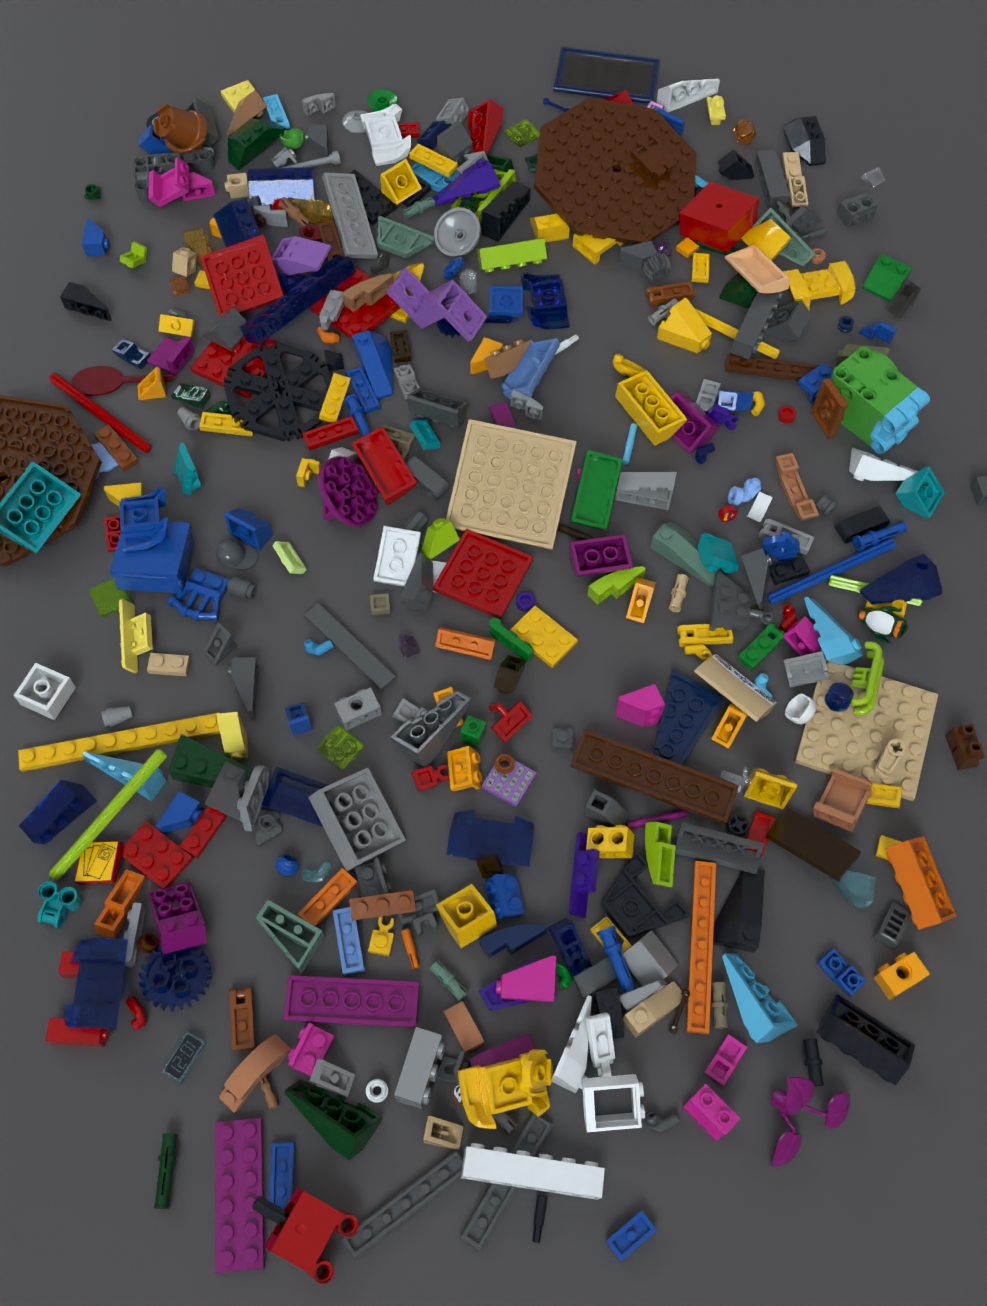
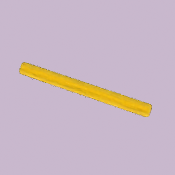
[694,308,780,359]

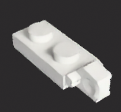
[586,1012,615,1077]

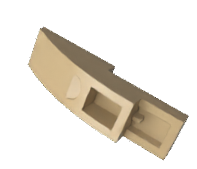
[781,152,808,207]

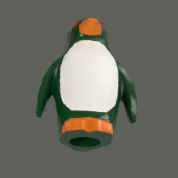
[857,606,908,644]

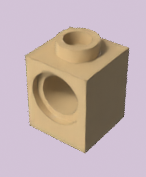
[225,173,250,199]
[172,247,197,277]

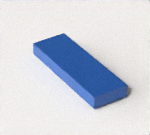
[345,366,381,414]
[269,1142,295,1209]

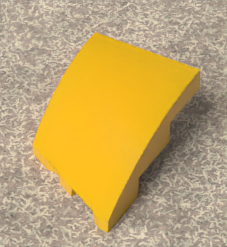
[741,219,792,261]

